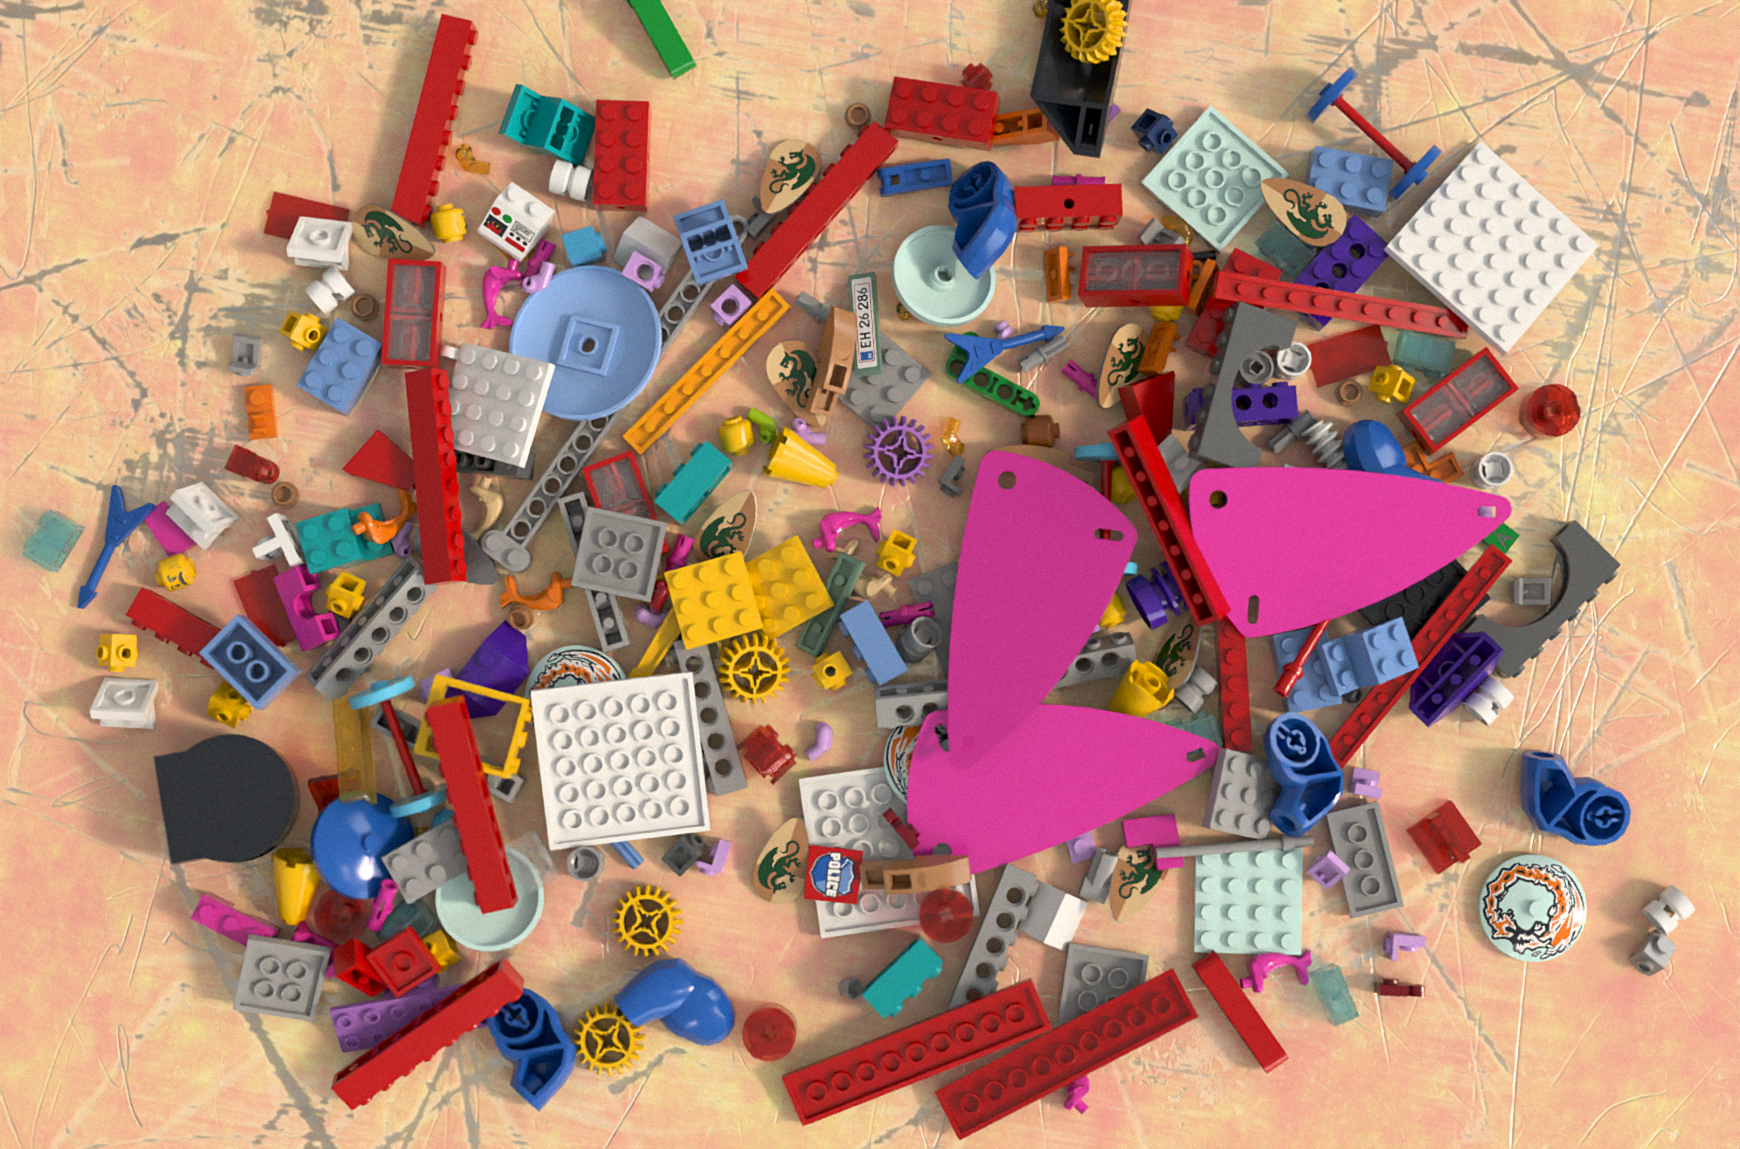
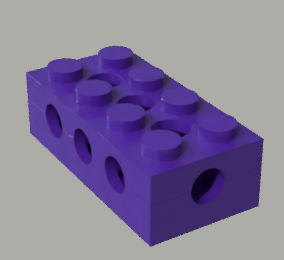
[1293,214,1389,332]
[1182,382,1298,431]

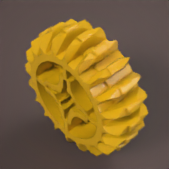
[1059,0,1129,64]
[718,633,790,705]
[611,884,684,958]
[572,1002,645,1076]

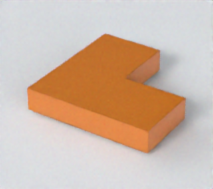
[1402,440,1464,484]

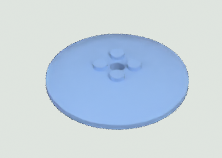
[509,265,662,421]

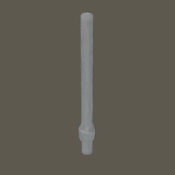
[1155,835,1314,859]

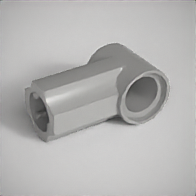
[1078,847,1119,904]

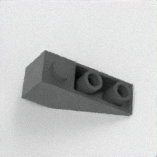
[454,450,536,480]

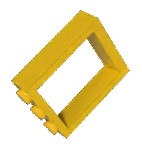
[413,674,533,779]

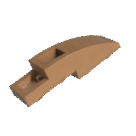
[805,306,856,418]
[986,445,1092,484]
[859,855,972,895]

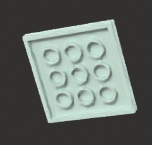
[1140,105,1289,253]
[1193,847,1303,955]

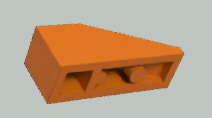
[992,107,1060,146]

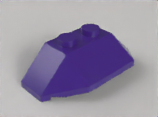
[444,620,529,719]
[1409,632,1505,727]

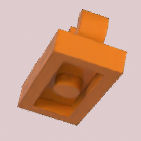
[1044,246,1075,303]
[1185,258,1219,316]
[1137,322,1181,376]
[244,384,278,440]

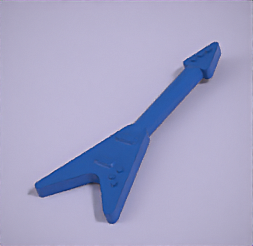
[944,325,1065,384]
[77,485,156,609]

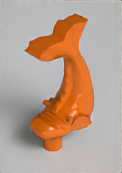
[351,489,418,544]
[500,572,573,611]

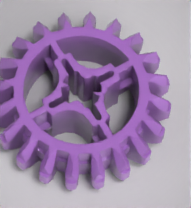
[862,415,934,487]

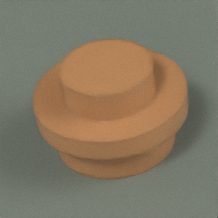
[845,103,871,130]
[351,294,378,320]
[1335,380,1362,406]
[271,482,299,508]
[508,604,534,630]

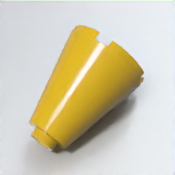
[762,426,839,489]
[1105,660,1174,718]
[271,848,320,925]

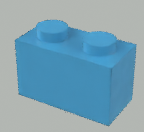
[561,226,608,267]

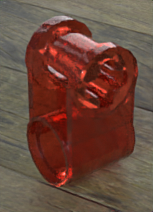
[224,444,280,484]

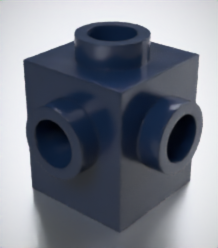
[1131,108,1178,155]

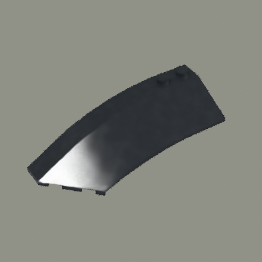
[1030,0,1132,158]

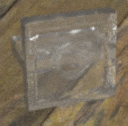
[504,829,562,895]

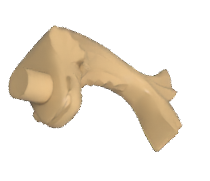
[468,475,504,542]
[827,540,896,600]

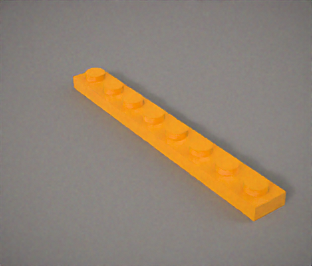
[622,288,791,456]

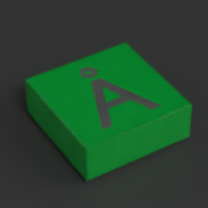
[1481,523,1520,554]

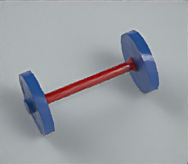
[1305,67,1442,201]

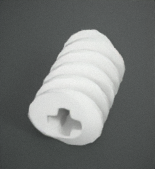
[1300,419,1347,470]

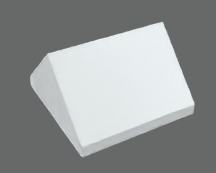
[613,215,683,280]
[1017,880,1088,951]

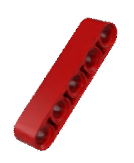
[1192,950,1289,1074]

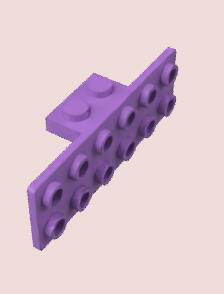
[330,973,488,1053]

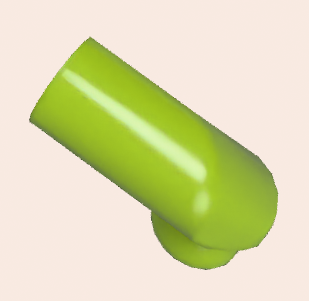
[747,407,777,444]

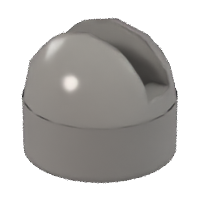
[838,977,862,1000]

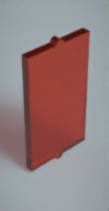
[264,191,350,240]
[1306,325,1392,388]
[233,564,297,647]

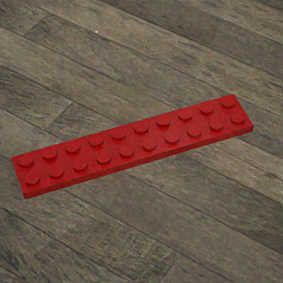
[935,968,1199,1141]
[782,977,1052,1126]

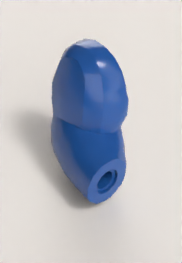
[948,161,1017,280]
[1343,419,1444,483]
[1264,712,1344,837]
[1520,750,1631,846]
[614,958,736,1046]
[487,987,577,1111]

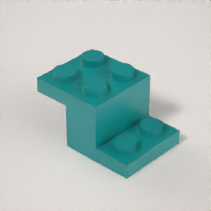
[498,84,596,167]
[295,503,395,575]

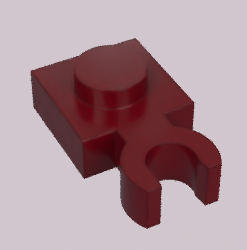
[882,807,920,850]
[1374,978,1425,997]

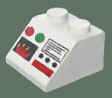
[477,182,555,262]

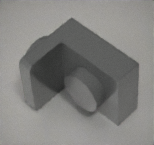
[746,196,776,241]
[938,455,966,498]
[661,833,708,877]

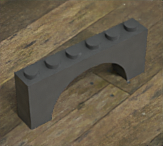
[1188,301,1297,468]
[1459,520,1621,678]

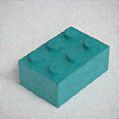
[654,441,734,526]
[862,935,943,1019]

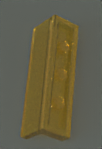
[332,696,377,805]

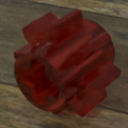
[961,63,993,90]

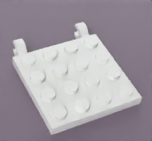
[439,342,555,468]

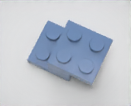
[673,199,748,287]
[1315,617,1419,697]

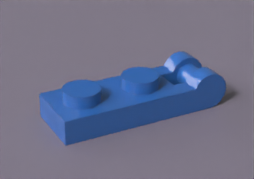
[877,158,953,197]

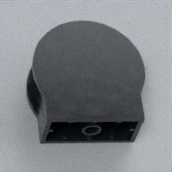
[154,734,300,865]

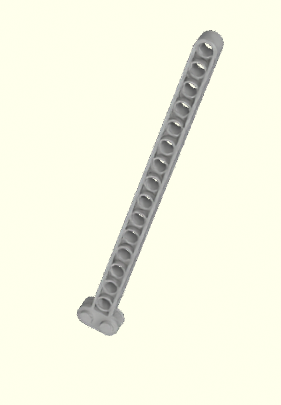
[481,215,749,573]

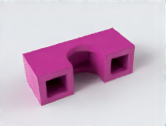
[273,564,340,652]
[190,892,282,946]

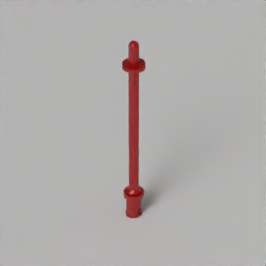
[1272,620,1331,699]

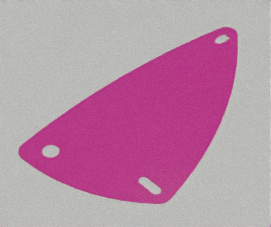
[948,450,1137,770]
[1189,467,1512,638]
[907,704,1219,875]

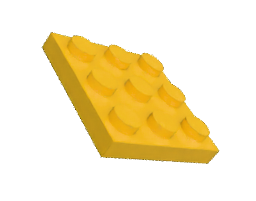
[745,535,835,642]
[664,551,763,650]

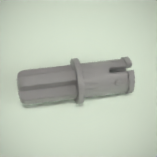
[795,291,831,324]
[1017,335,1069,374]
[1268,409,1317,453]

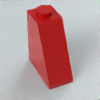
[1118,370,1175,446]
[342,429,416,493]

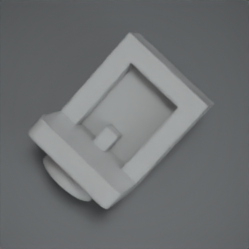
[1138,217,1186,245]
[227,333,262,376]
[1510,578,1552,605]
[1629,929,1676,976]

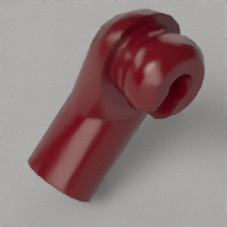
[649,580,670,615]

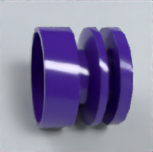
[1125,560,1189,631]

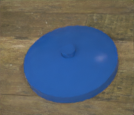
[310,791,415,900]

